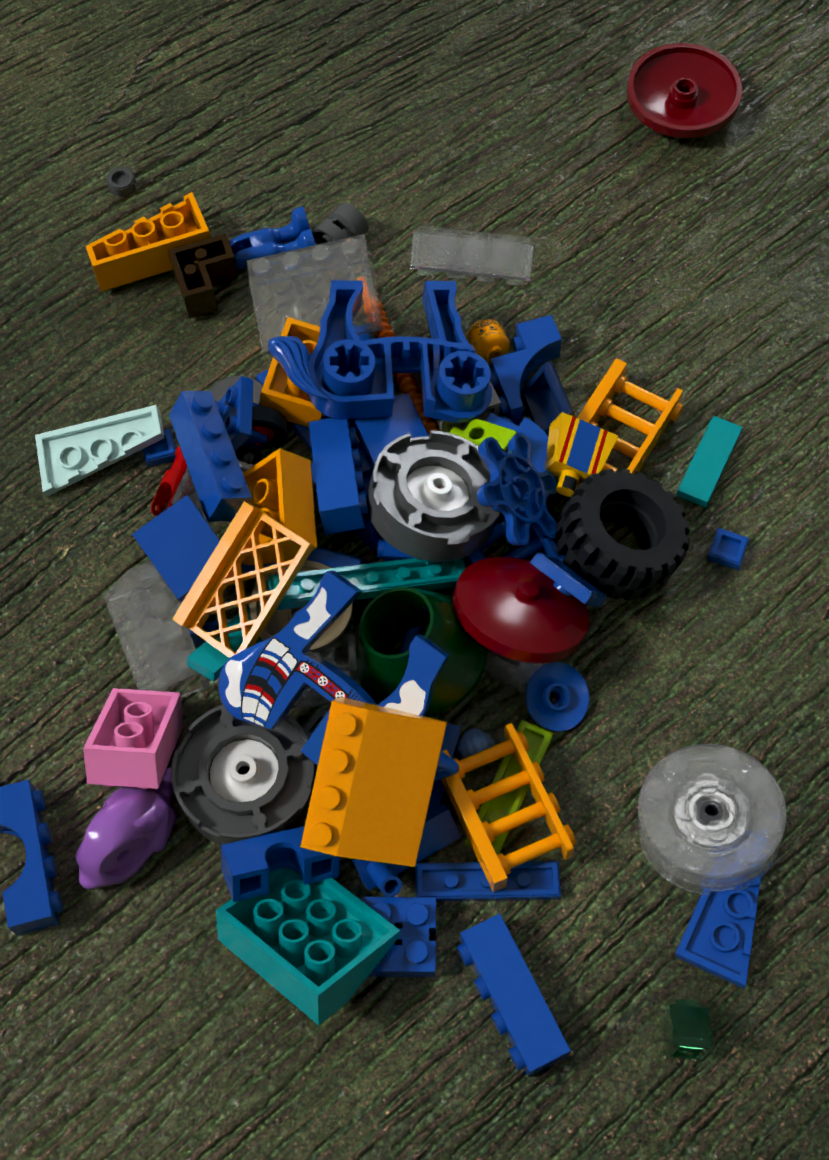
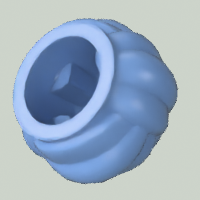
[457,728,496,767]

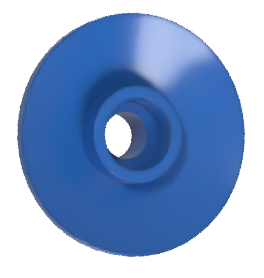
[525,662,589,731]

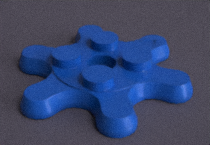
[477,433,558,546]

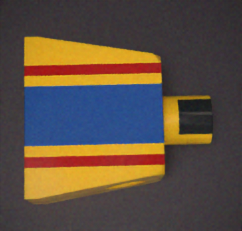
[545,412,618,497]

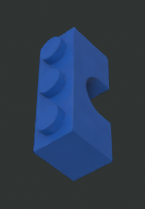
[221,826,340,902]

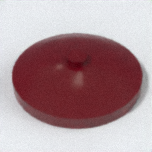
[627,43,742,138]
[453,557,589,663]

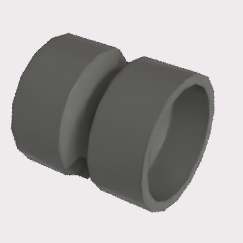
[312,202,368,260]

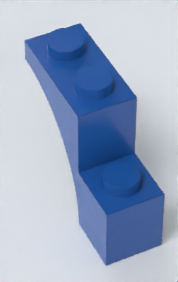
[490,315,562,424]

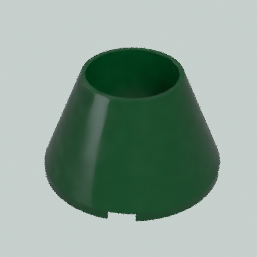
[357,587,488,718]

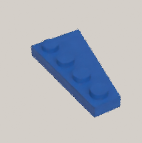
[675,830,766,989]

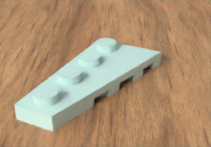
[35,405,165,497]

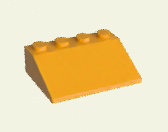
[300,697,447,867]

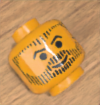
[466,319,510,365]

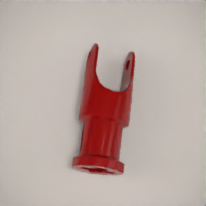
[151,446,192,516]

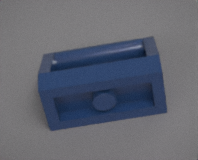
[521,362,575,435]

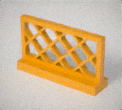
[172,501,315,658]

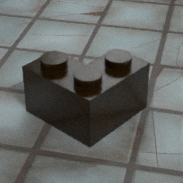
[168,234,239,319]

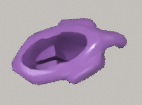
[76,768,178,889]

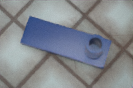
[351,804,461,897]

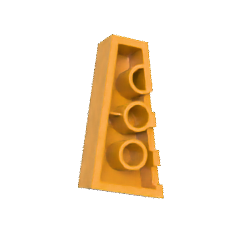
[86,192,211,292]

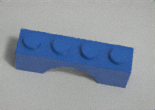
[0,780,63,936]

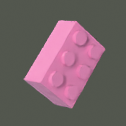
[83,688,183,789]

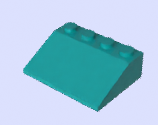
[216,868,400,1025]

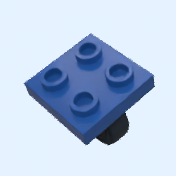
[216,376,287,452]

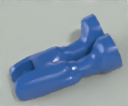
[229,206,318,269]

